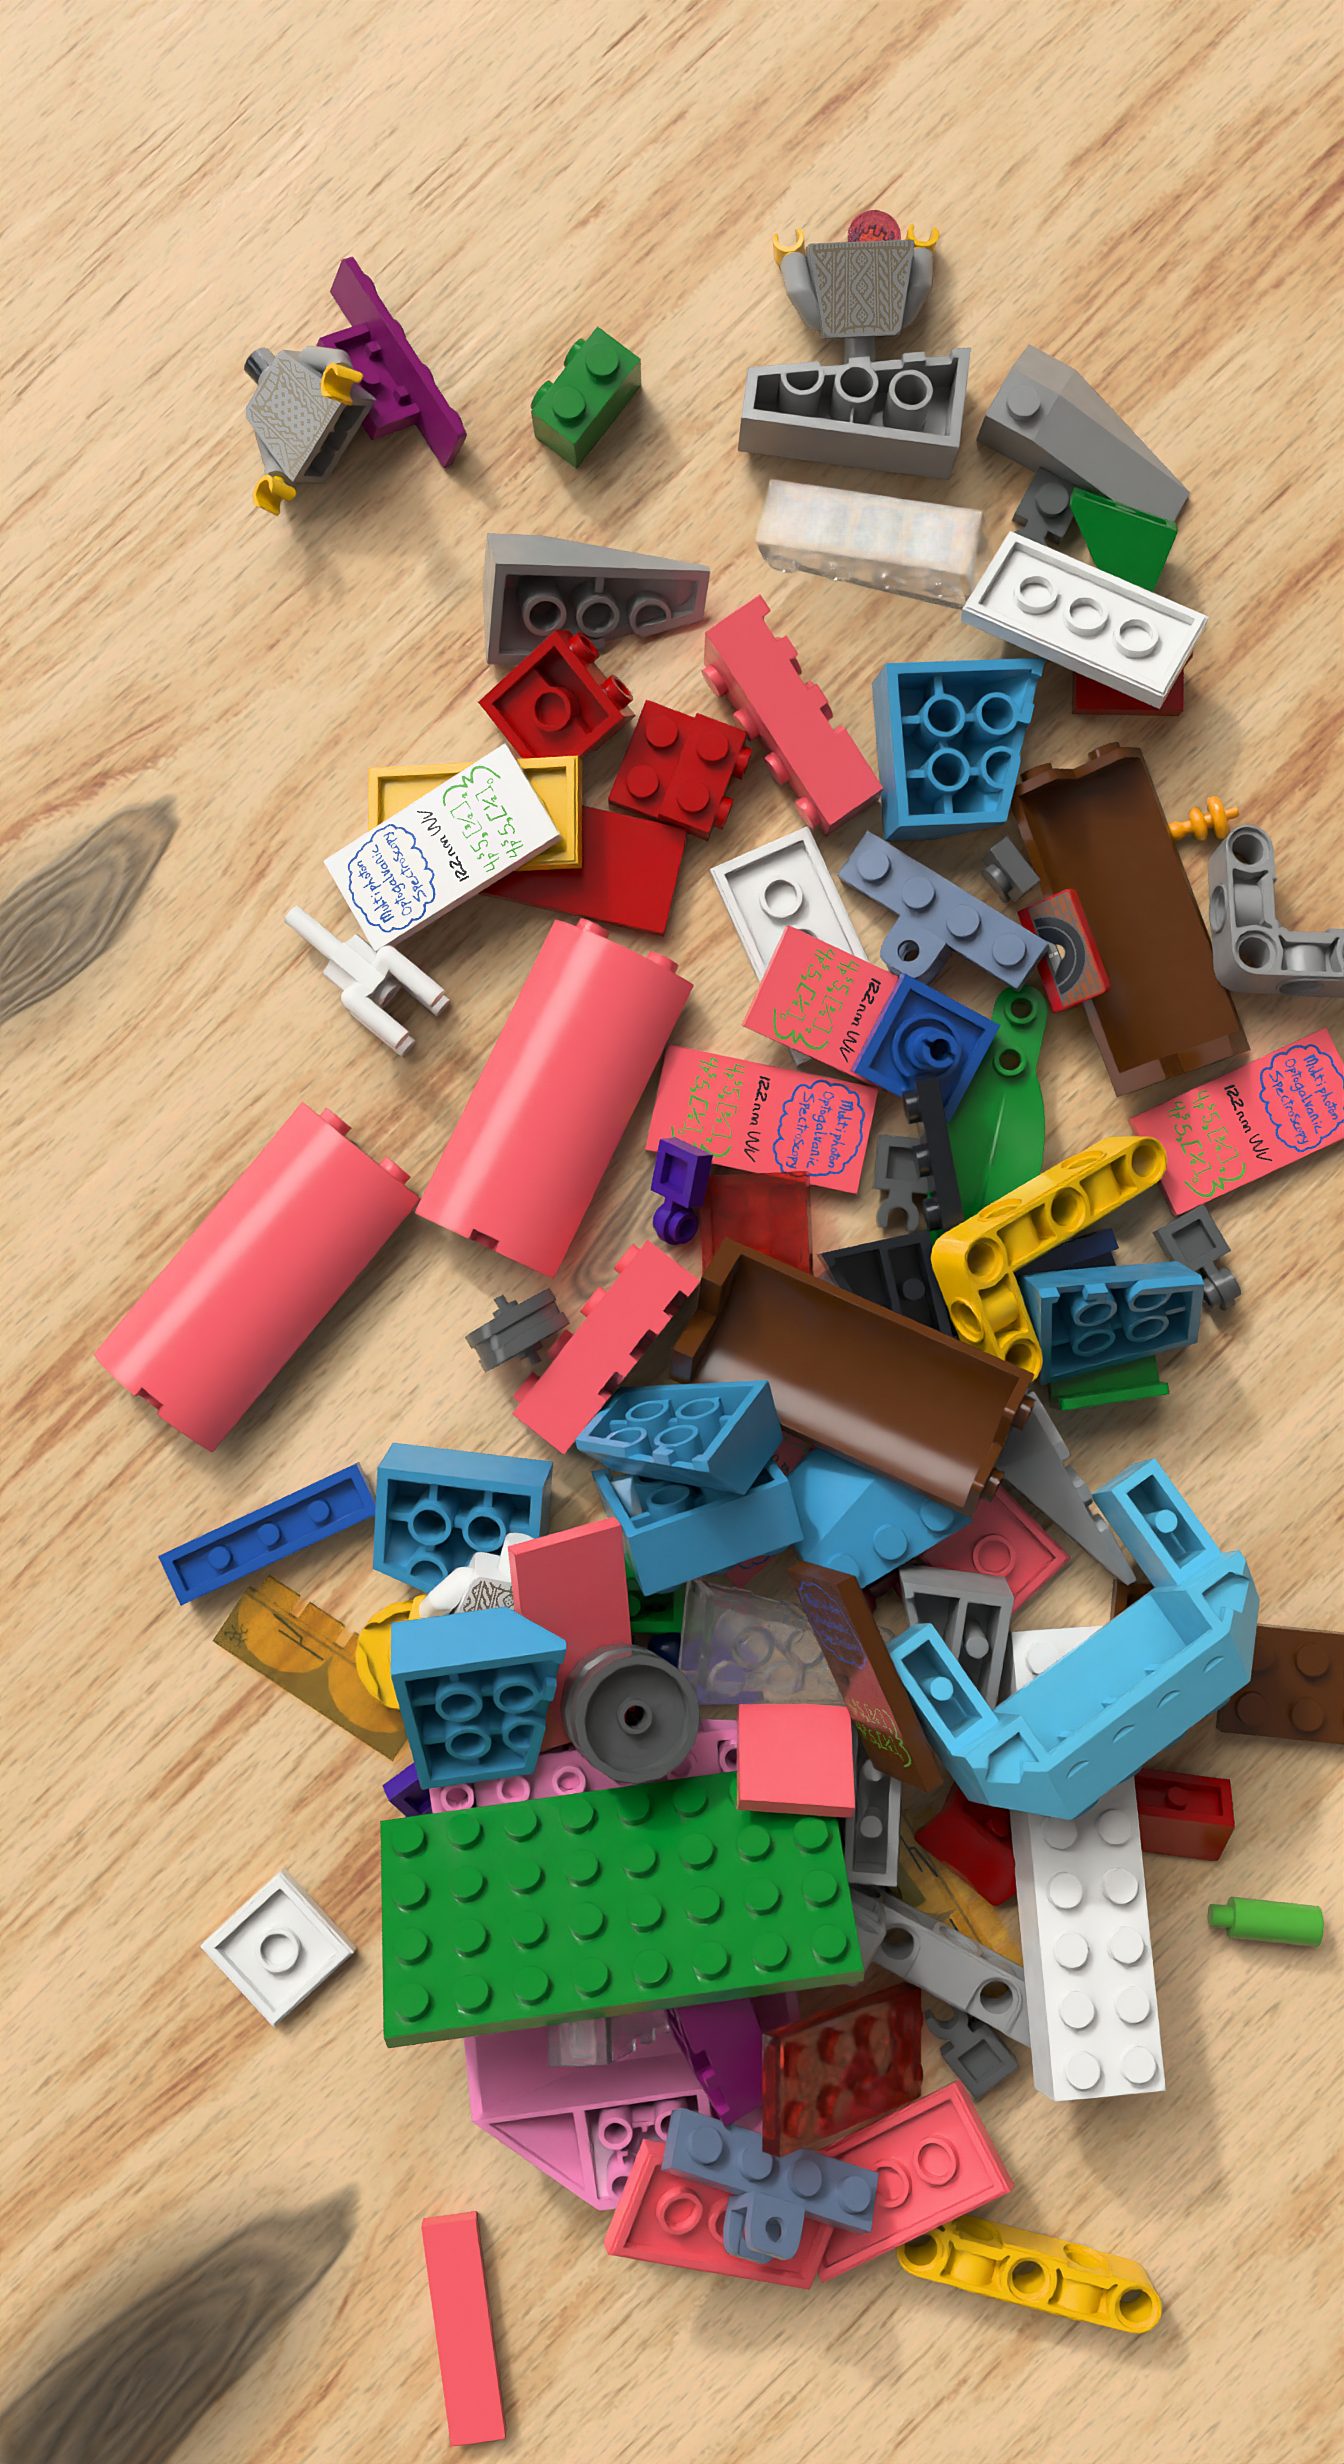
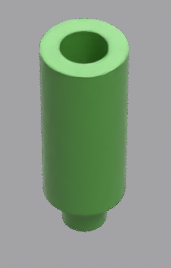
[1207,1897,1324,1947]

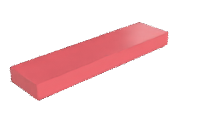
[421,2211,507,2447]

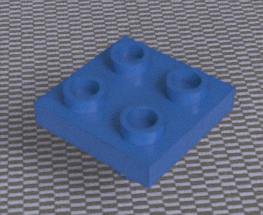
[850,974,1000,1123]

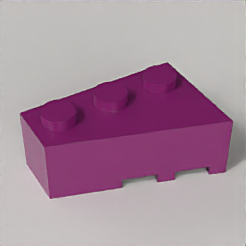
[663,1998,784,2127]

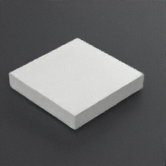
[200,1867,357,2027]

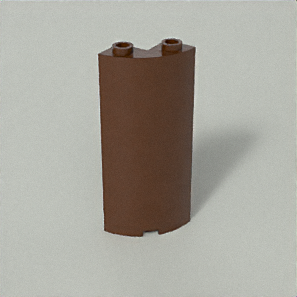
[1010,742,1251,1097]
[669,1237,1036,1518]

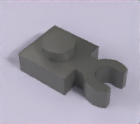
[1011,467,1086,546]
[982,836,1040,903]
[872,1134,928,1231]
[924,2004,1019,2099]

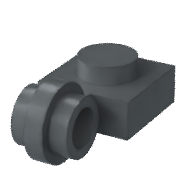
[1152,1204,1241,1311]

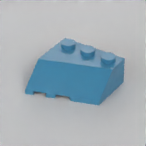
[872,658,1046,842]
[1019,1261,1205,1385]
[575,1380,783,1495]
[373,1443,553,1594]
[786,1447,972,1589]
[591,1458,804,1596]
[390,1606,567,1790]

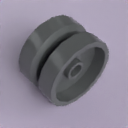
[560,1643,700,1784]

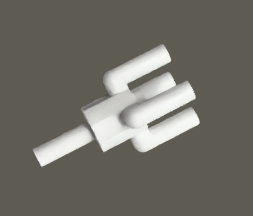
[284,905,451,1057]

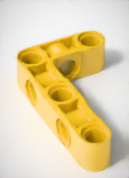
[931,1136,1167,1383]
[895,2214,1162,2334]

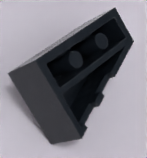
[816,1230,953,1338]

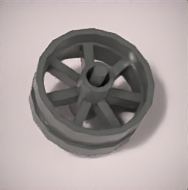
[465,1288,570,1373]

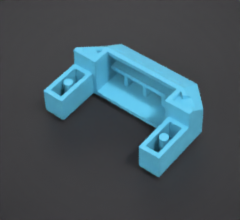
[886,1458,1260,1820]

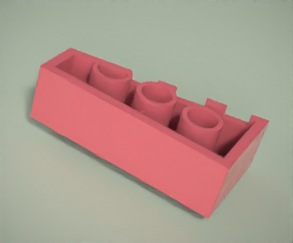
[701,594,883,837]
[512,1240,701,1455]

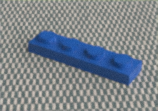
[158,1462,376,1606]

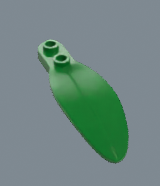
[927,985,1048,1246]

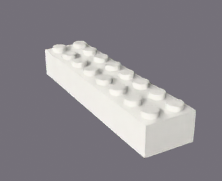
[999,1625,1166,2102]

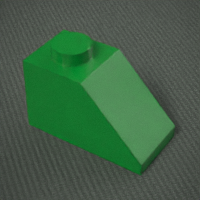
[1070,487,1178,593]

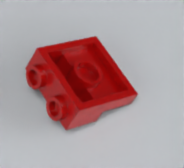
[478,630,636,759]
[608,699,753,841]

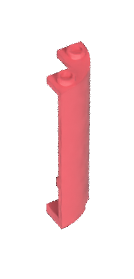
[415,918,694,1279]
[93,1102,421,1453]

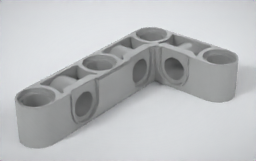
[1208,824,1344,998]
[844,1883,1031,2048]

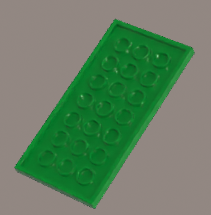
[380,1771,864,2048]

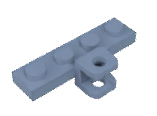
[837,830,1050,993]
[661,2108,879,2264]

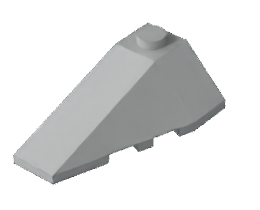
[976,344,1190,521]
[483,533,710,665]
[996,1390,1137,1586]

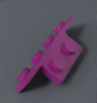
[316,256,467,468]

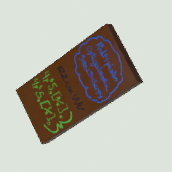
[787,1561,944,1793]

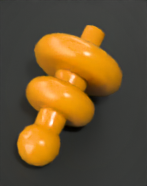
[1168,796,1239,841]

